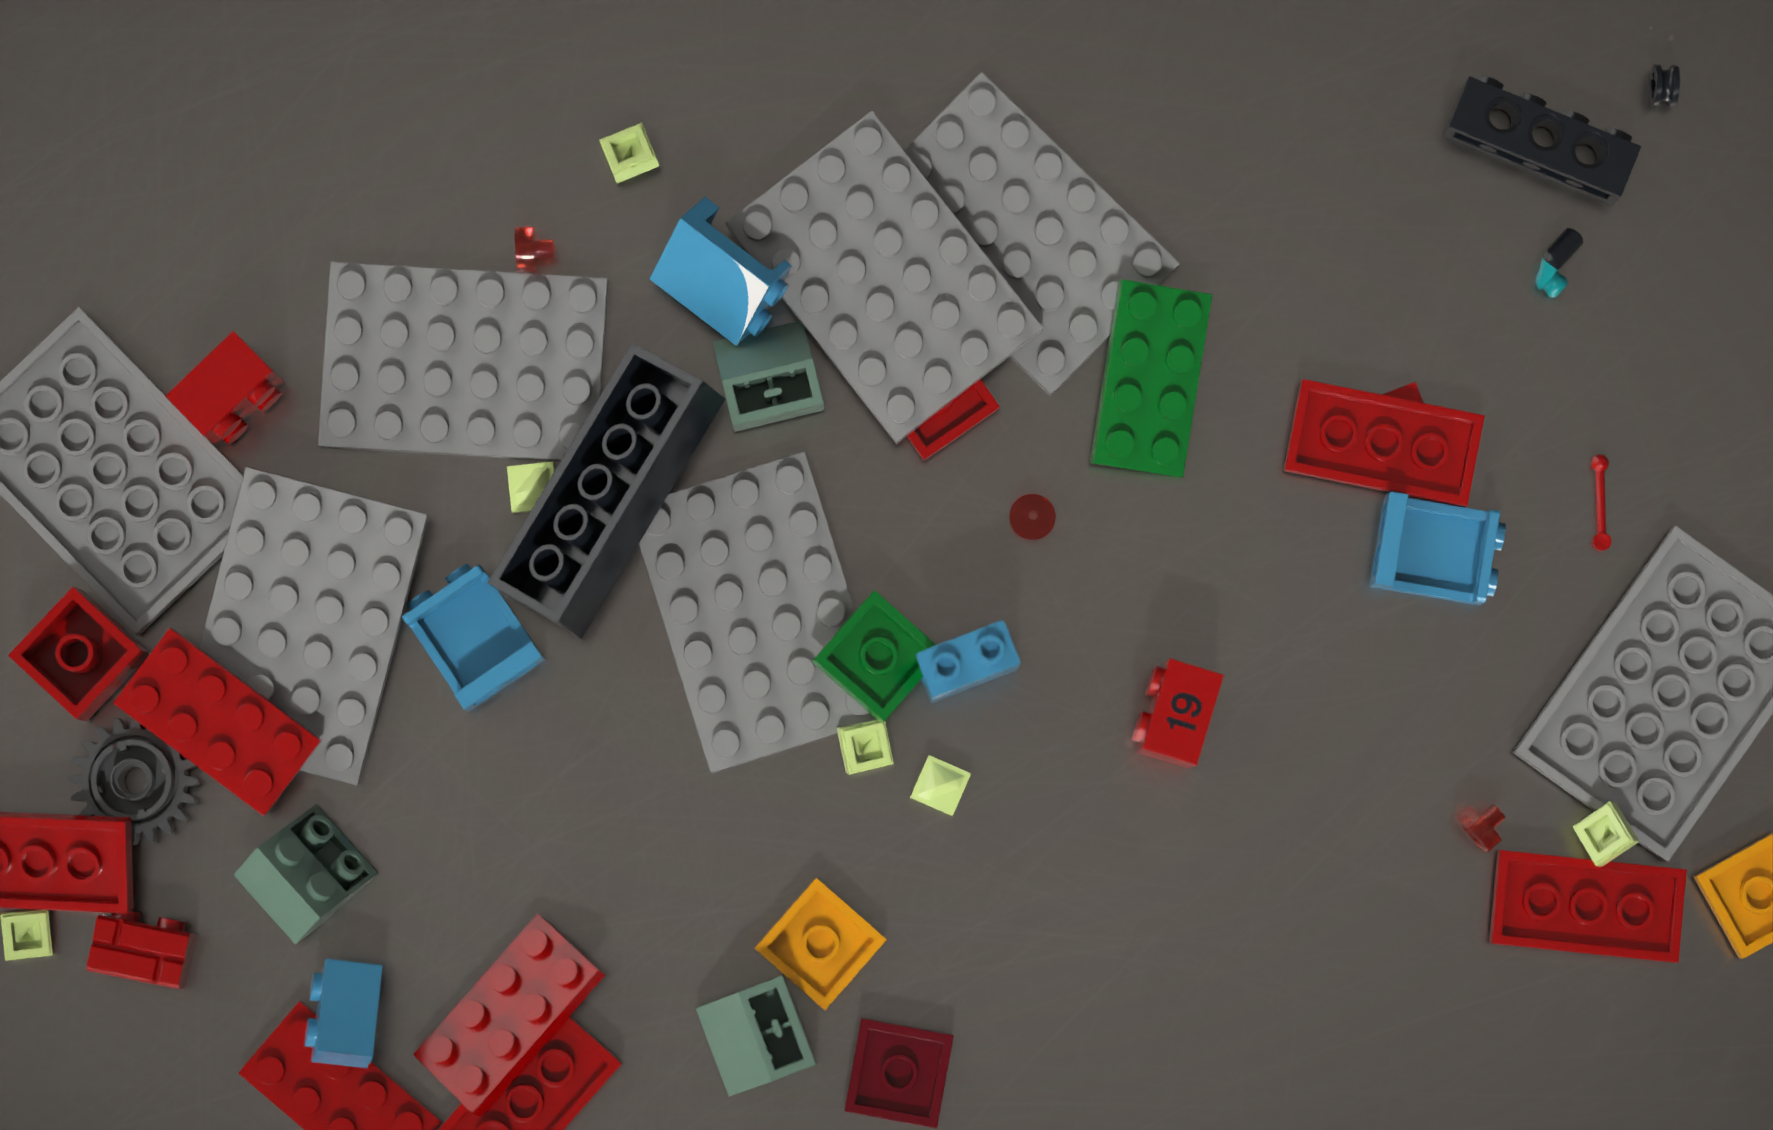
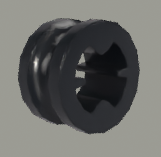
[1649,64,1680,107]

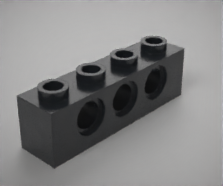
[1443,75,1642,205]

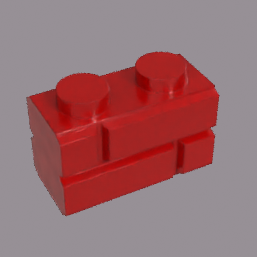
[86,911,197,989]

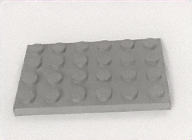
[904,72,1180,397]
[725,111,1044,444]
[318,262,609,462]
[0,307,243,636]
[639,451,889,774]
[199,466,429,785]
[1512,526,1773,862]

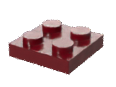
[844,1018,954,1129]

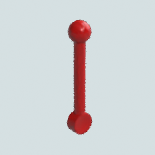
[1591,454,1612,551]

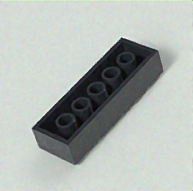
[488,343,725,639]

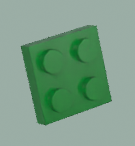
[811,590,936,723]

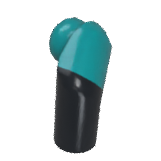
[1535,228,1583,298]

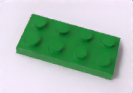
[1090,279,1213,478]

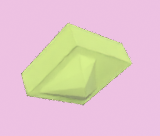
[599,123,659,183]
[507,461,555,514]
[837,719,894,775]
[910,755,971,817]
[1572,801,1640,867]
[0,909,53,961]

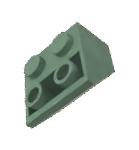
[713,321,824,432]
[233,804,378,945]
[696,975,817,1096]

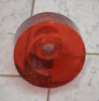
[514,226,555,274]
[1009,494,1056,542]
[1456,804,1506,853]

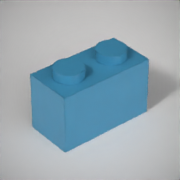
[304,959,383,1068]

